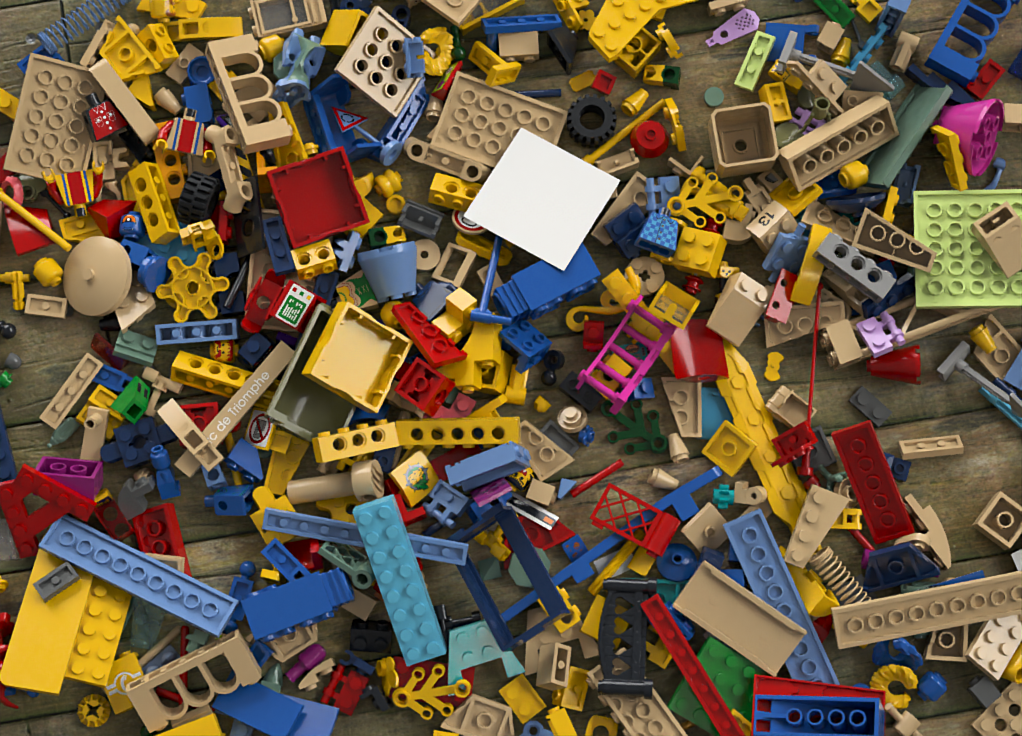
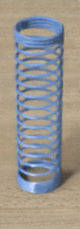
[37,0,132,55]

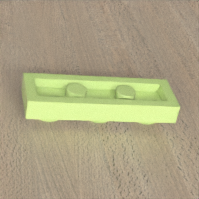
[734,30,776,92]

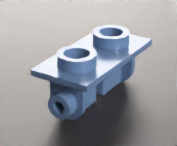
[402,37,426,78]

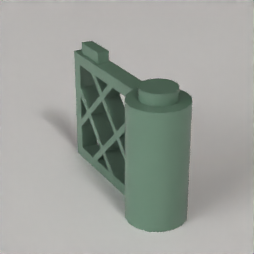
[317,541,376,589]

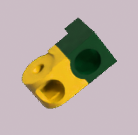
[643,65,681,90]
[367,225,407,250]

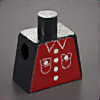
[82,92,129,143]

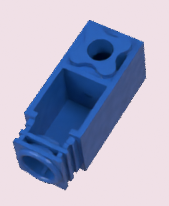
[492,242,601,324]
[241,567,355,643]

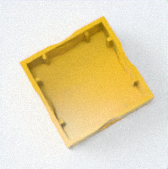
[301,301,413,413]

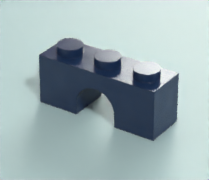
[211,252,246,318]

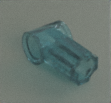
[870,60,905,100]

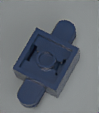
[100,416,179,470]

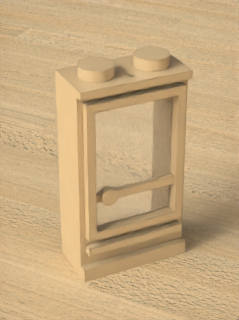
[248,0,328,41]

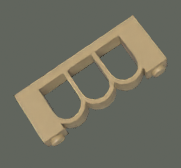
[205,33,293,155]
[126,629,262,733]

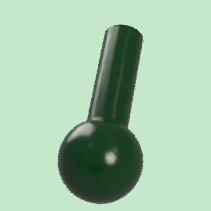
[450,25,466,61]

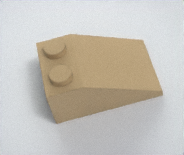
[706,272,772,347]

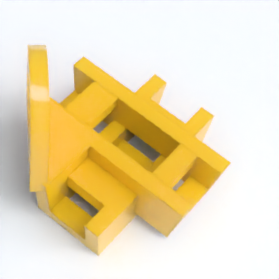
[179,219,224,260]

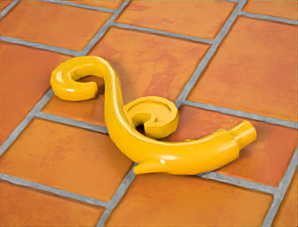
[565,266,641,332]

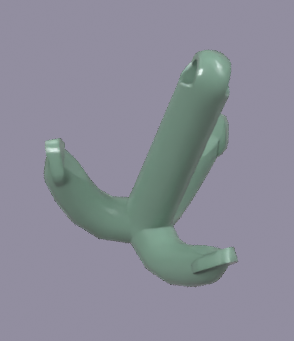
[818,464,848,492]

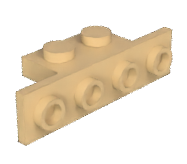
[786,59,847,118]

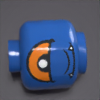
[119,211,146,242]

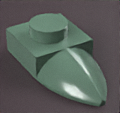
[261,663,283,693]

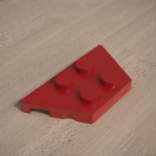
[504,507,575,570]

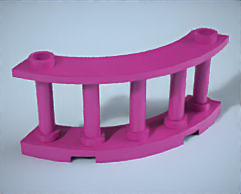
[575,295,677,415]

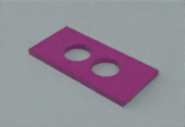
[469,478,513,507]

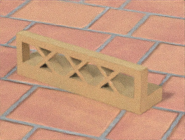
[39,352,104,430]

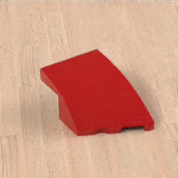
[4,205,55,256]

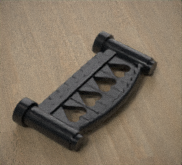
[598,577,657,700]

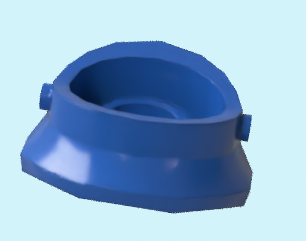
[137,254,171,292]

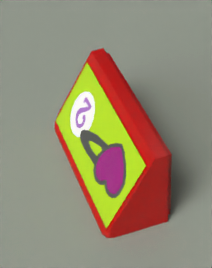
[431,61,463,101]

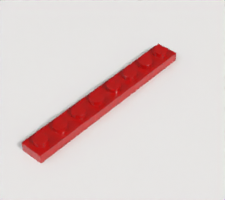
[640,593,745,736]

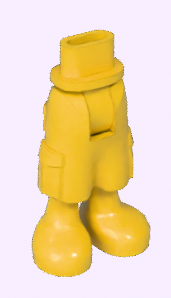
[680,166,750,222]

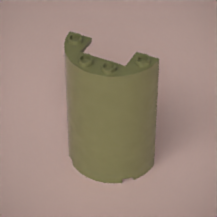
[264,303,357,449]

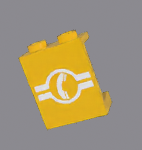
[104,650,144,715]

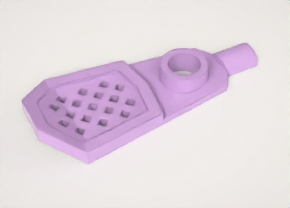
[705,8,760,47]

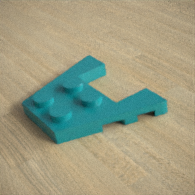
[447,619,525,696]

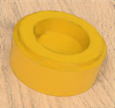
[386,194,406,215]

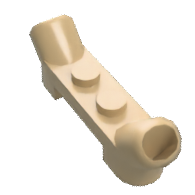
[204,125,253,214]
[402,137,491,184]

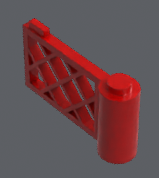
[589,483,681,559]

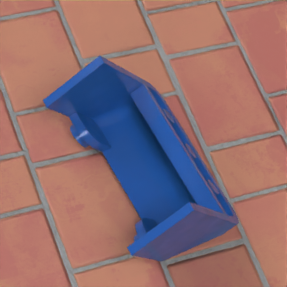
[303,74,382,163]

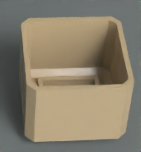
[707,102,779,178]

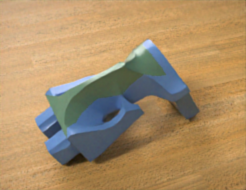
[272,28,326,109]

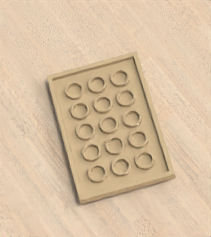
[3,52,105,179]
[430,71,568,169]

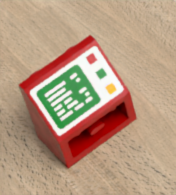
[269,279,327,333]

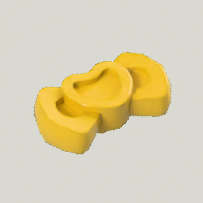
[764,352,784,382]

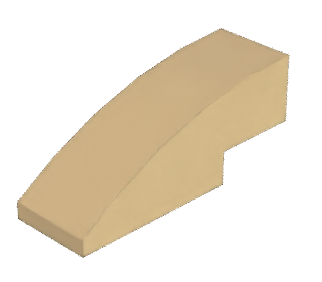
[821,268,869,316]

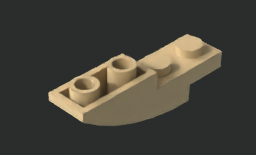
[157,398,225,472]
[903,493,951,570]

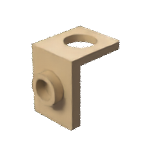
[667,155,704,179]

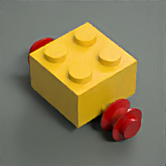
[672,217,727,295]

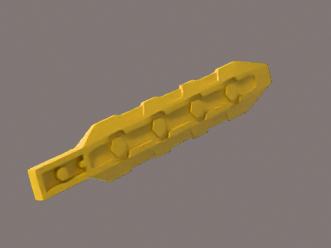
[715,338,822,563]

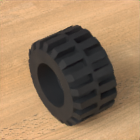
[567,94,617,148]
[178,171,220,223]

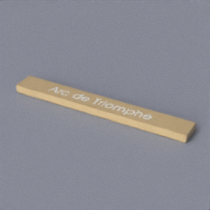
[174,340,295,478]

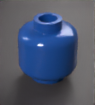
[917,671,948,702]

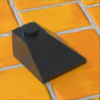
[547,26,579,75]

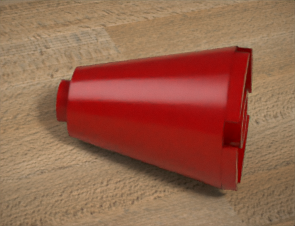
[867,345,921,385]

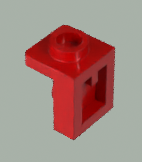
[583,320,604,352]

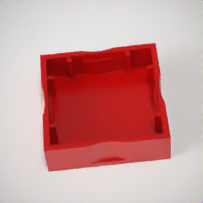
[265,146,370,249]

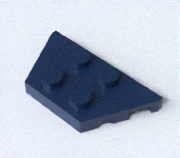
[863,542,941,594]

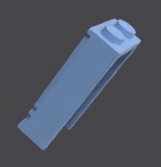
[445,441,531,492]

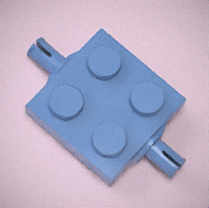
[762,222,808,283]

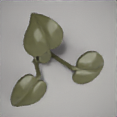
[775,86,831,148]

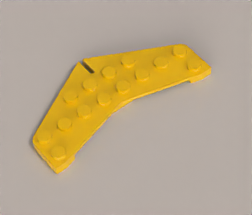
[588,0,698,63]

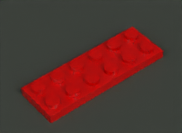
[831,420,915,545]

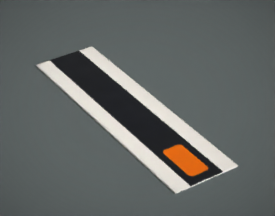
[506,491,559,530]

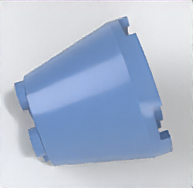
[357,241,417,303]

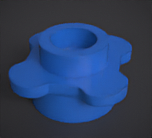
[578,425,595,447]

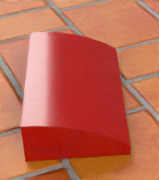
[132,503,192,577]

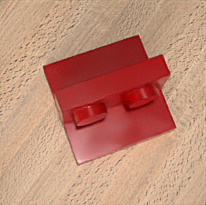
[394,493,427,527]

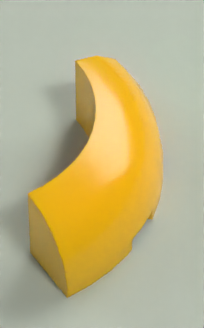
[779,546,840,617]

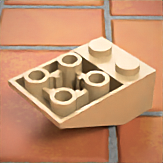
[971,201,1022,279]

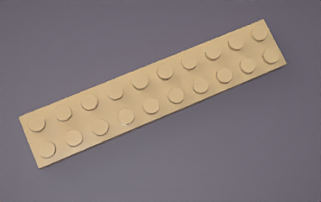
[831,571,1022,649]

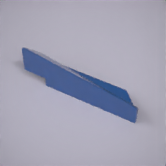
[366,77,430,164]

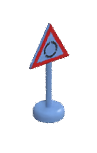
[331,106,402,166]

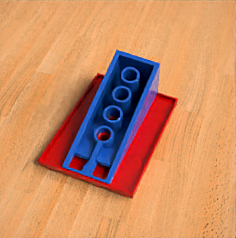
[751,674,886,736]

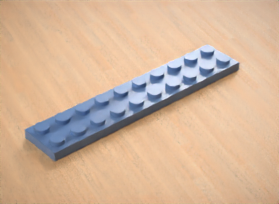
[723,508,840,685]
[38,514,239,638]

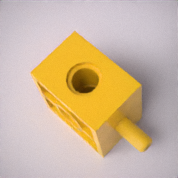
[613,27,662,79]

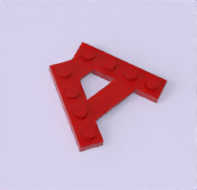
[0,463,97,559]

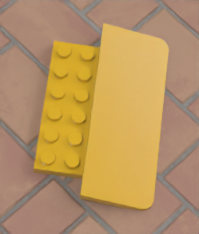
[0,534,133,696]

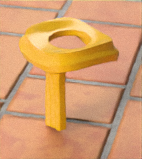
[585,715,618,736]

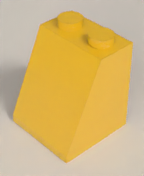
[320,9,385,56]

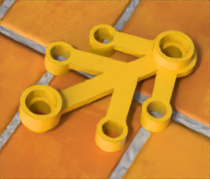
[667,172,744,228]
[392,664,471,720]

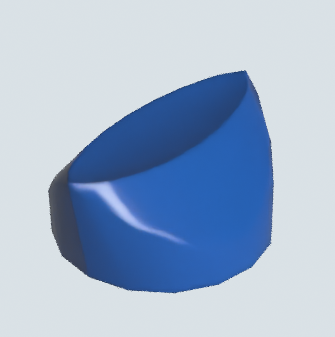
[187,56,214,86]

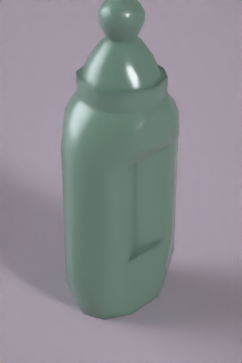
[47,417,80,448]

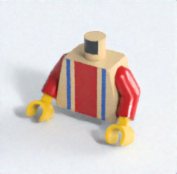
[153,108,216,163]

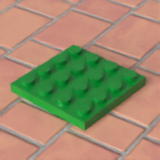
[667,636,777,736]

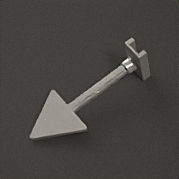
[775,30,895,91]
[937,341,1022,418]

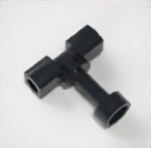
[433,604,481,646]

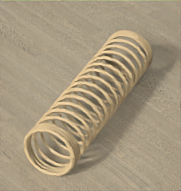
[809,546,871,605]

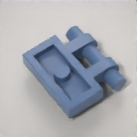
[644,176,682,216]
[421,479,472,529]

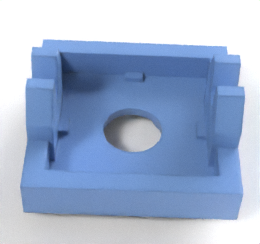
[332,229,362,272]

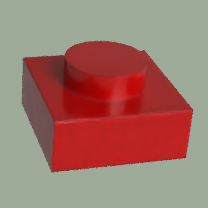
[590,69,617,96]

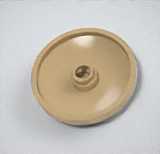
[63,236,132,317]

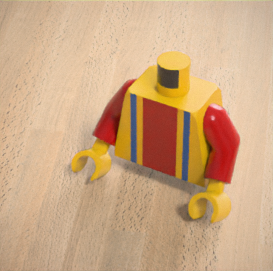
[41,161,105,218]

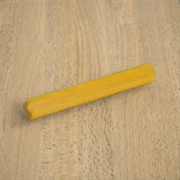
[587,529,646,596]

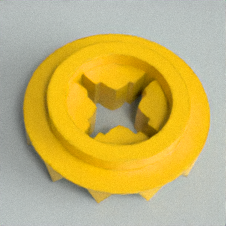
[77,694,111,727]

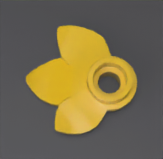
[376,657,399,697]

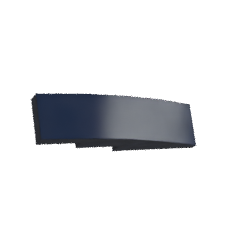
[905,63,976,106]

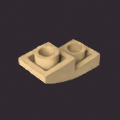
[298,658,336,692]

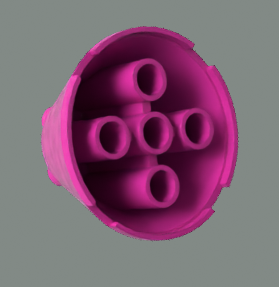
[933,98,1004,177]

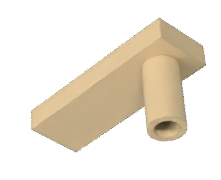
[80,406,110,461]

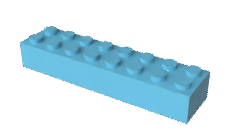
[353,494,447,666]

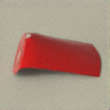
[669,319,729,383]

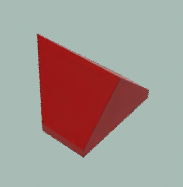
[87,199,137,240]

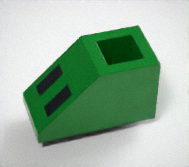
[110,375,150,425]

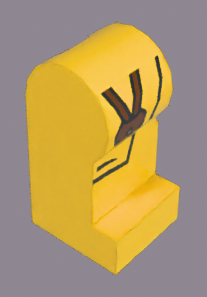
[768,59,803,95]

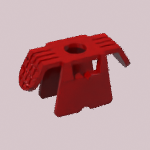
[241,268,286,333]

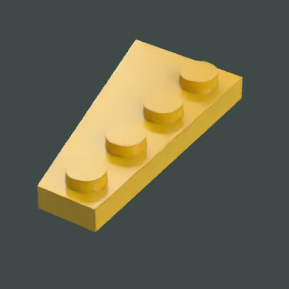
[264,428,310,496]

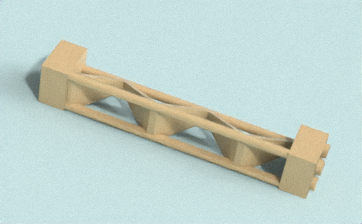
[819,296,1000,371]

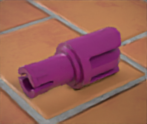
[285,644,326,683]

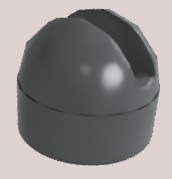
[4,352,22,370]

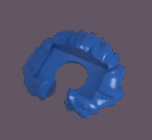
[872,637,923,671]

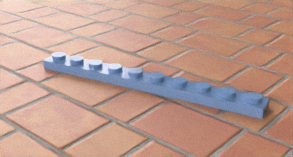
[262,507,469,566]

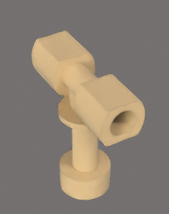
[142,366,184,418]

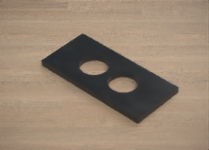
[234,175,266,258]

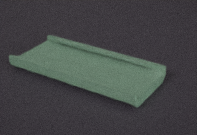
[862,84,953,190]

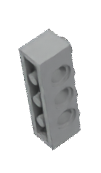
[812,232,896,304]

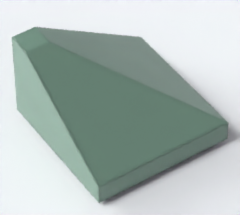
[478,557,502,581]

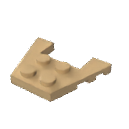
[525,607,599,676]

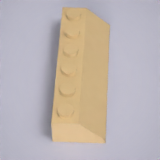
[778,94,900,192]

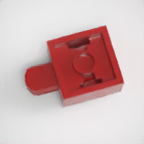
[394,357,456,417]
[179,402,242,449]

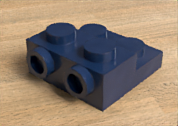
[602,202,646,260]

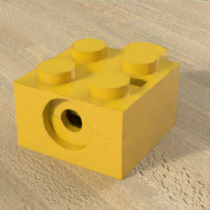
[250,486,298,545]

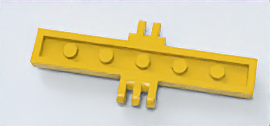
[602,268,674,374]

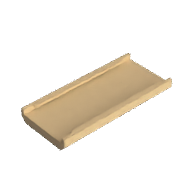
[673,560,807,677]

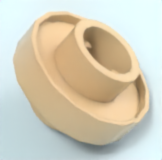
[558,405,588,433]
[834,479,858,508]

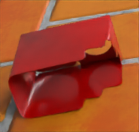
[94,497,135,542]

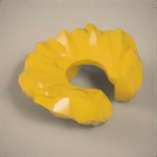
[417,27,454,76]
[869,664,918,712]

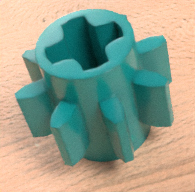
[712,484,734,509]

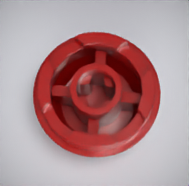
[630,120,669,158]

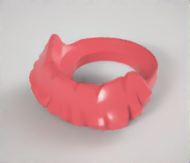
[0,176,24,210]

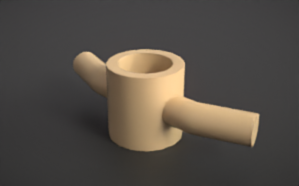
[885,703,923,736]

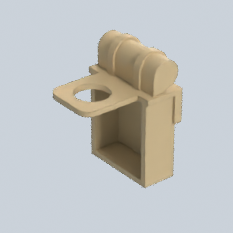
[764,385,817,429]

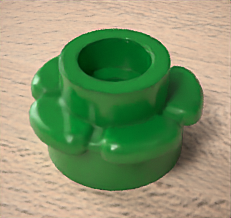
[0,371,13,389]

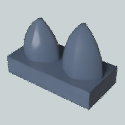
[142,644,180,675]

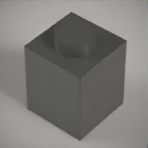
[966,675,1002,708]

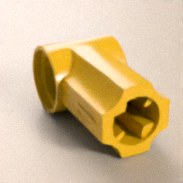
[505,364,529,406]
[1001,642,1022,684]

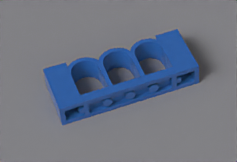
[924,0,1020,88]

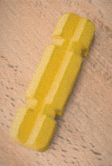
[11,271,25,310]

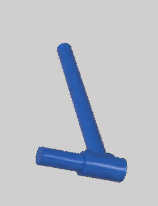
[470,234,512,326]

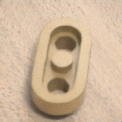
[894,533,931,552]

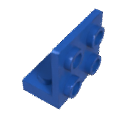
[499,319,552,374]

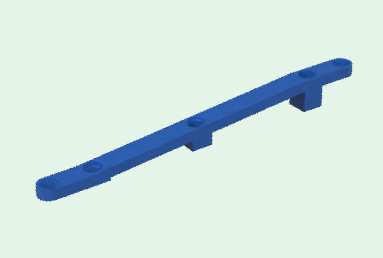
[501,466,723,623]

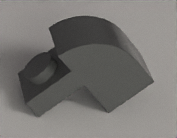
[118,475,157,520]

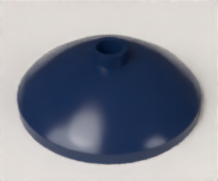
[826,192,886,217]

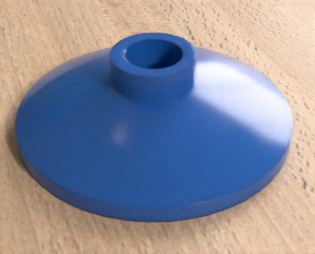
[656,543,697,582]

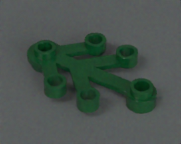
[600,400,668,455]

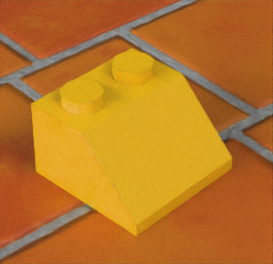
[477,350,513,395]

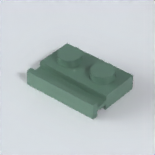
[112,329,158,367]

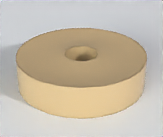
[415,239,441,272]

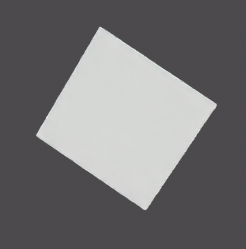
[464,128,620,271]

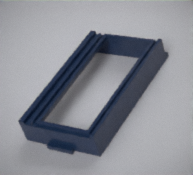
[445,502,570,652]

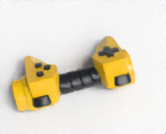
[714,261,740,303]

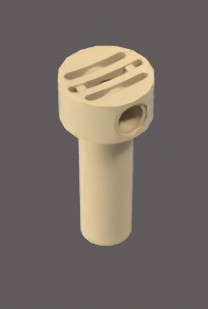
[287,459,385,505]

